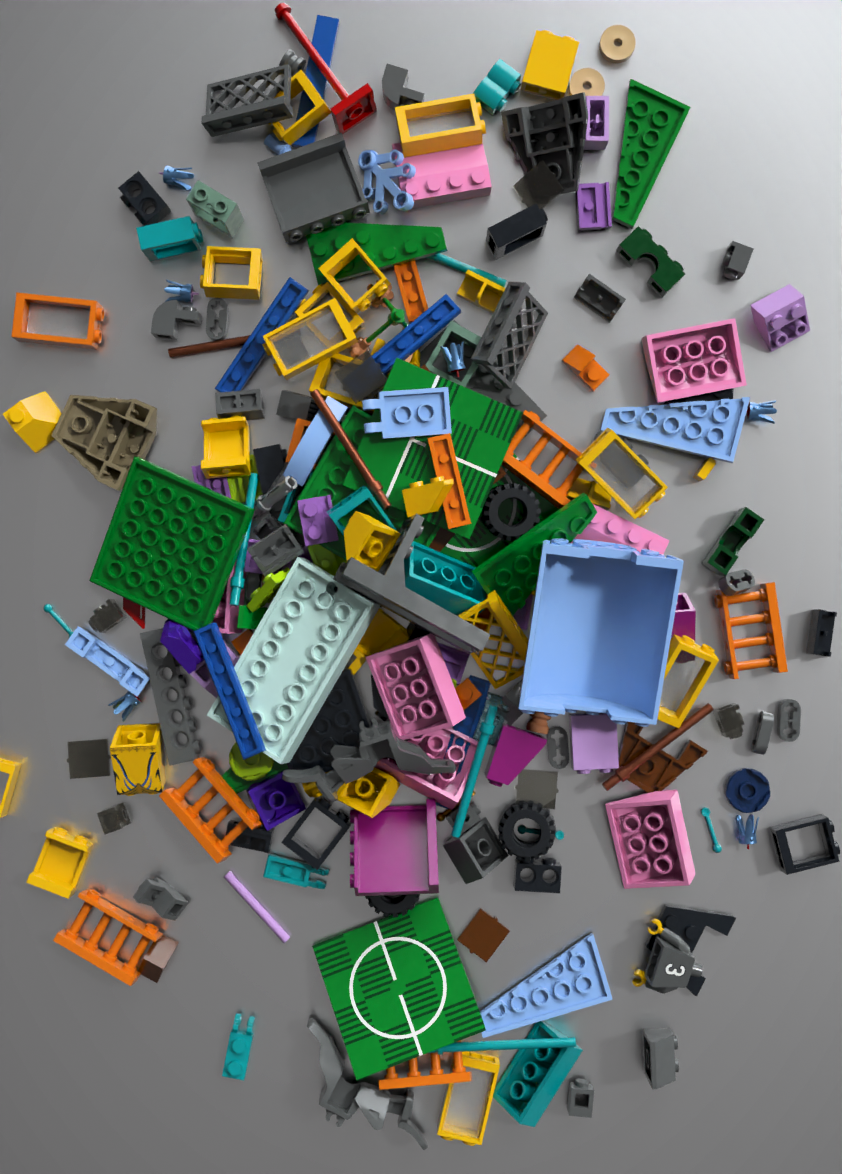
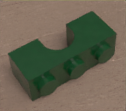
[616,226,685,298]
[702,507,765,576]

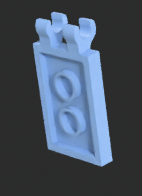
[362,387,452,439]

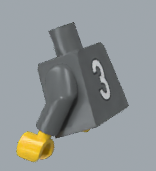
[632,919,703,994]

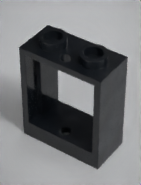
[486,203,548,260]
[281,797,351,870]
[770,814,840,875]

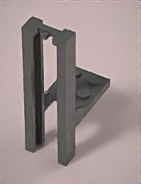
[333,514,490,654]

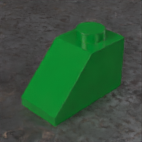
[237,605,268,629]

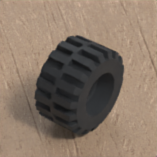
[482,483,541,541]
[498,800,556,861]
[365,894,420,918]

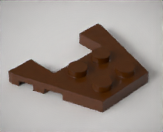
[616,722,708,793]

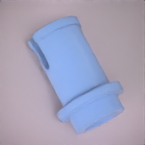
[264,133,292,155]

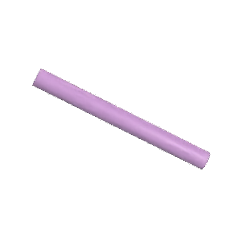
[224,871,290,943]

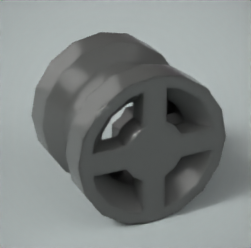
[279,49,306,77]

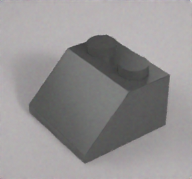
[443,817,509,884]
[643,1028,679,1089]

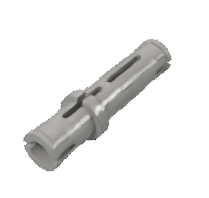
[252,476,297,520]

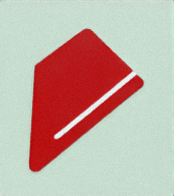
[123,597,145,629]

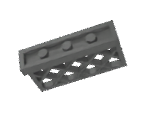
[201,64,294,137]
[471,282,548,389]

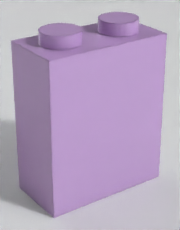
[569,713,619,774]

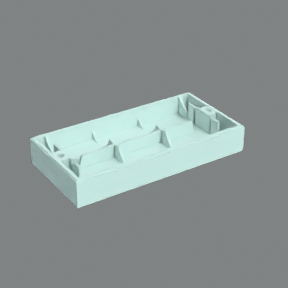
[207,557,380,764]

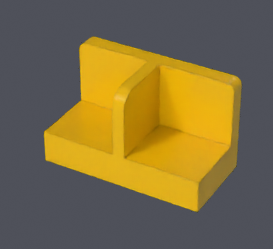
[457,269,506,314]
[566,478,614,510]

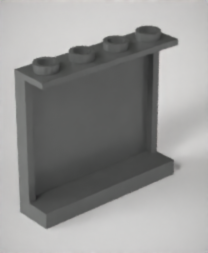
[257,132,370,242]

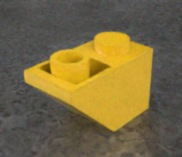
[402,476,454,517]

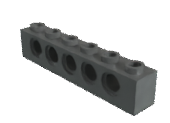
[140,628,201,766]

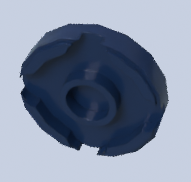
[725,768,770,813]

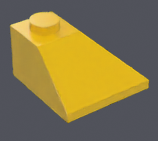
[3,391,62,453]
[344,511,400,572]
[337,767,401,818]

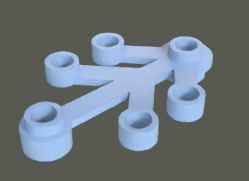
[358,149,416,214]

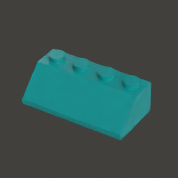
[404,541,486,616]
[493,1021,583,1127]

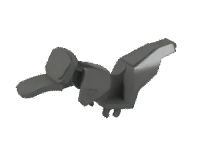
[282,717,456,802]
[307,1018,428,1150]

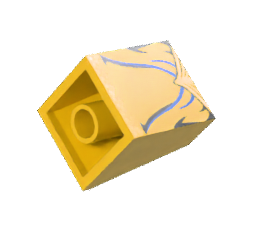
[110,723,166,796]

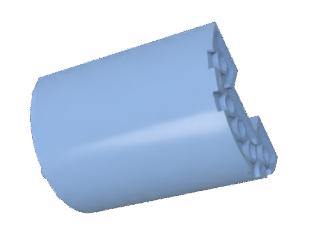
[518,538,684,727]

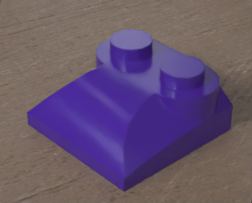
[160,619,204,674]
[246,769,306,831]

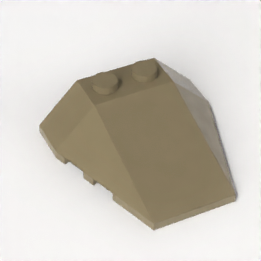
[51,395,157,491]

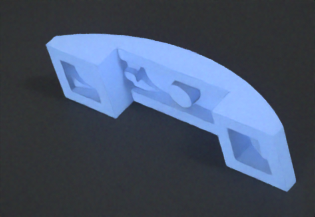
[283,396,348,487]
[65,626,150,697]

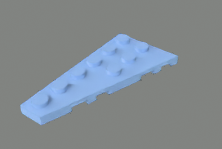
[600,397,750,463]
[480,933,613,1038]

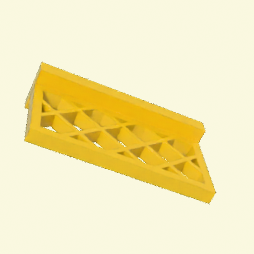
[457,590,528,690]

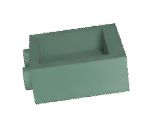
[186,180,244,238]
[426,321,481,387]

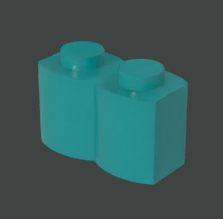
[473,59,521,115]

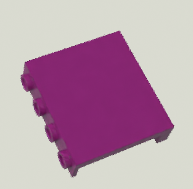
[350,799,439,896]

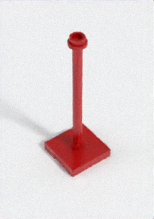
[275,3,377,135]

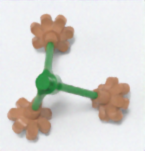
[347,279,421,361]

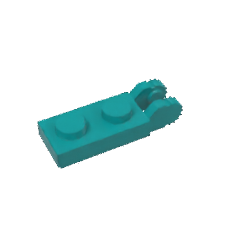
[263,854,329,889]
[222,1013,255,1080]

